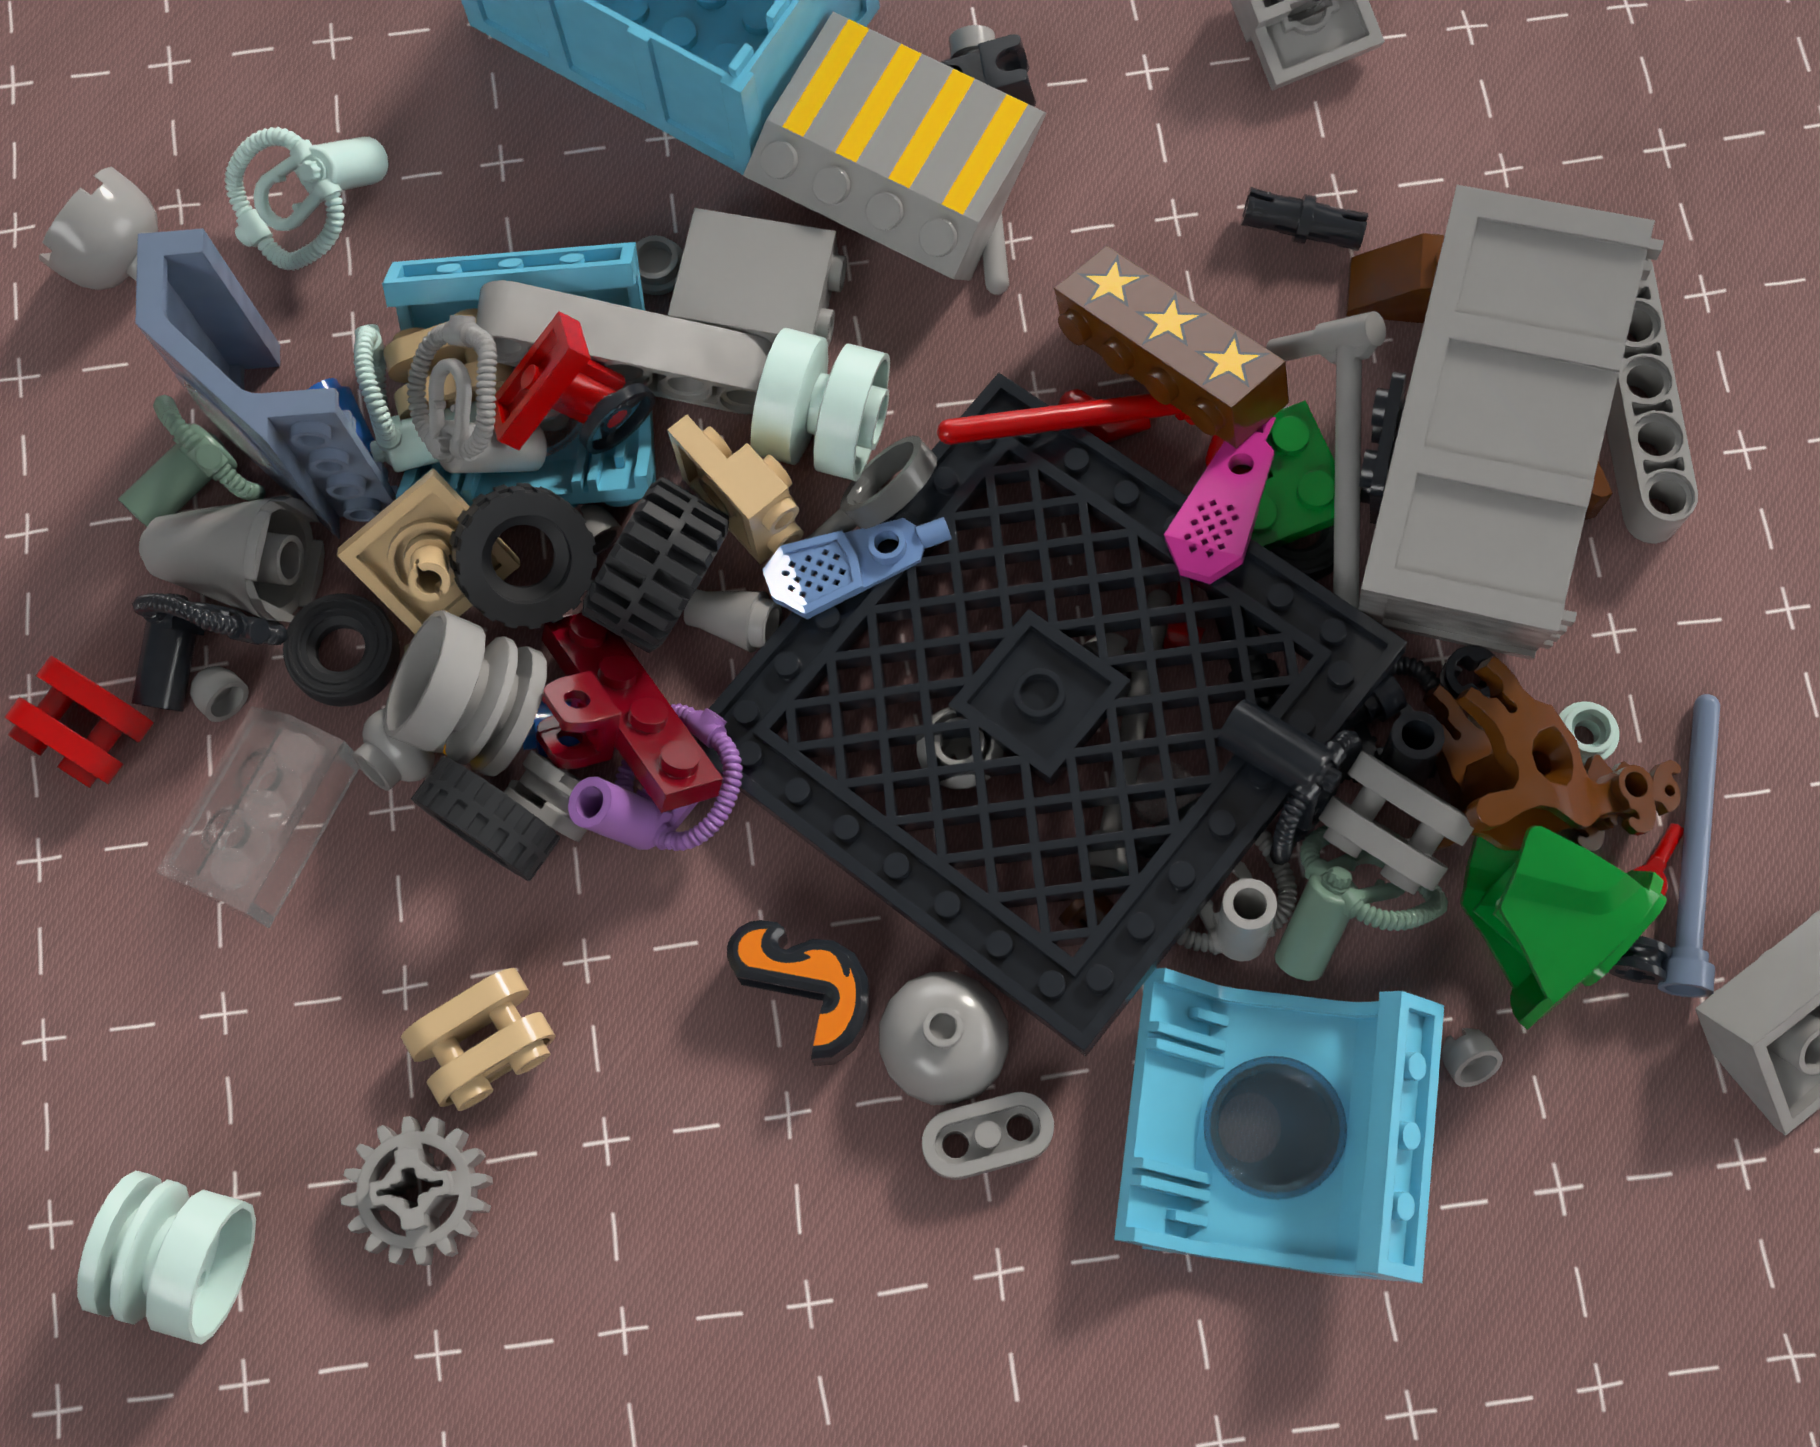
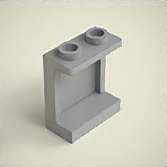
[668,208,847,346]

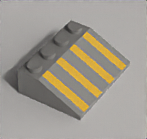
[743,12,1047,281]

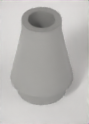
[684,589,782,653]

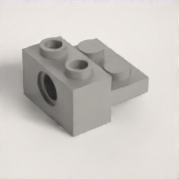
[1230,0,1385,91]

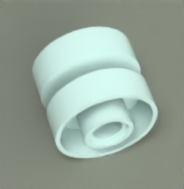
[751,328,890,481]

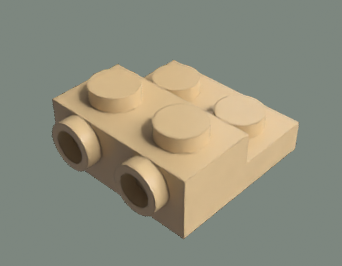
[667,414,804,564]

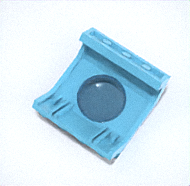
[1114,968,1444,1283]

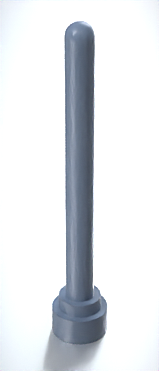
[1658,694,1720,998]

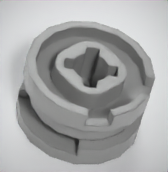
[504,750,587,842]

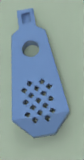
[762,517,952,619]

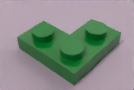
[1218,400,1335,551]

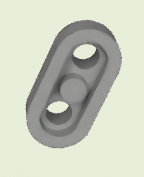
[922,1092,1054,1180]

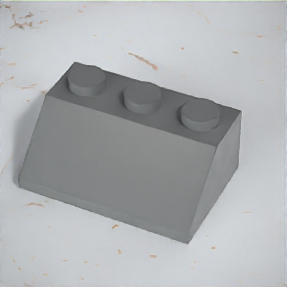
[1695,910,1820,1136]

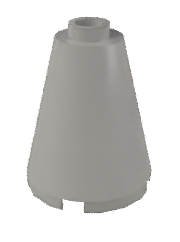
[139,496,325,622]

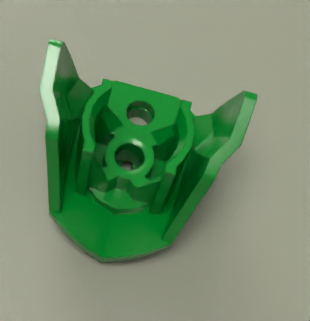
[1460,826,1667,1030]

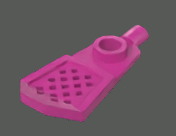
[1164,417,1276,584]

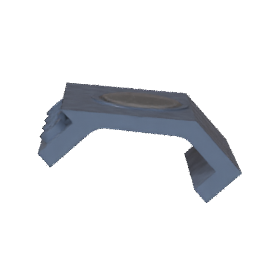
[135,229,399,540]

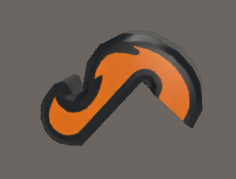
[727,920,870,1066]

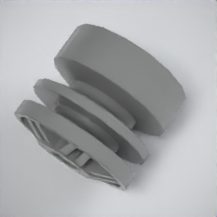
[383,610,547,776]

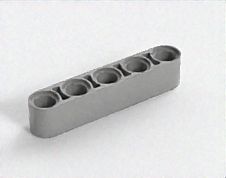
[1606,259,1698,544]
[473,280,773,414]

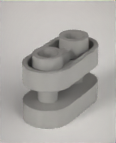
[1318,751,1474,895]

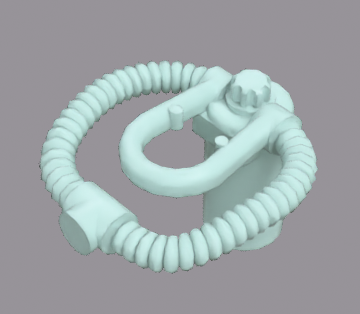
[224,127,388,271]
[353,324,478,472]

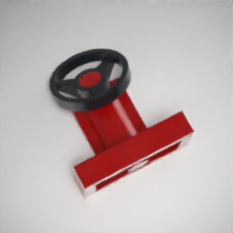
[493,311,655,454]

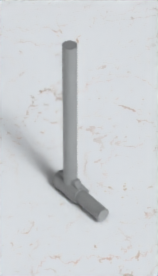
[1266,311,1386,609]

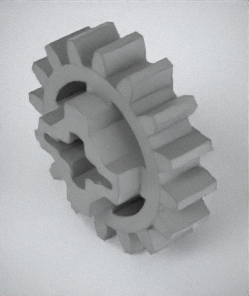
[341,1116,493,1266]

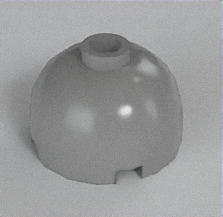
[39,166,158,290]
[879,972,1009,1105]

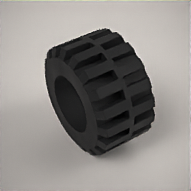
[582,477,729,653]

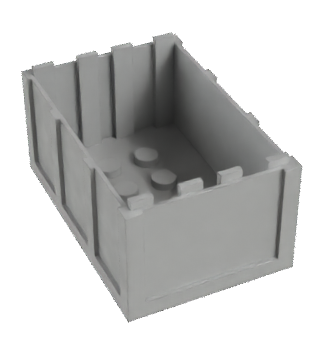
[1358,185,1664,660]

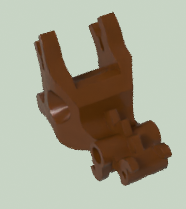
[1423,656,1681,852]

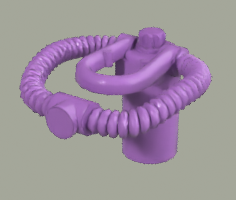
[568,703,743,851]

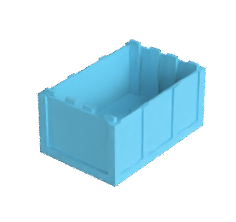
[461,0,880,175]

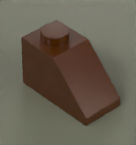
[1346,233,1445,323]

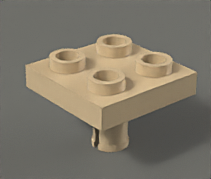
[337,468,520,634]

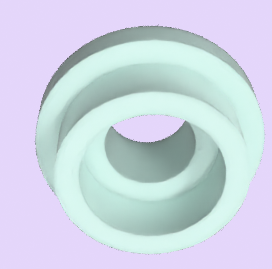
[1559,702,1619,765]

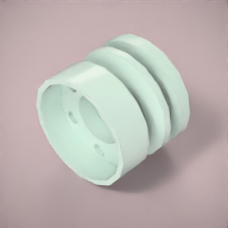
[77,1170,256,1345]

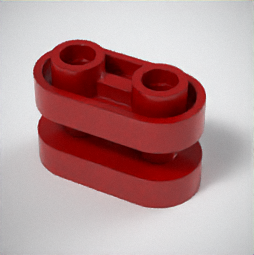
[4,655,154,788]

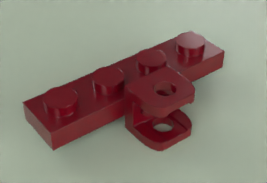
[536,613,723,813]

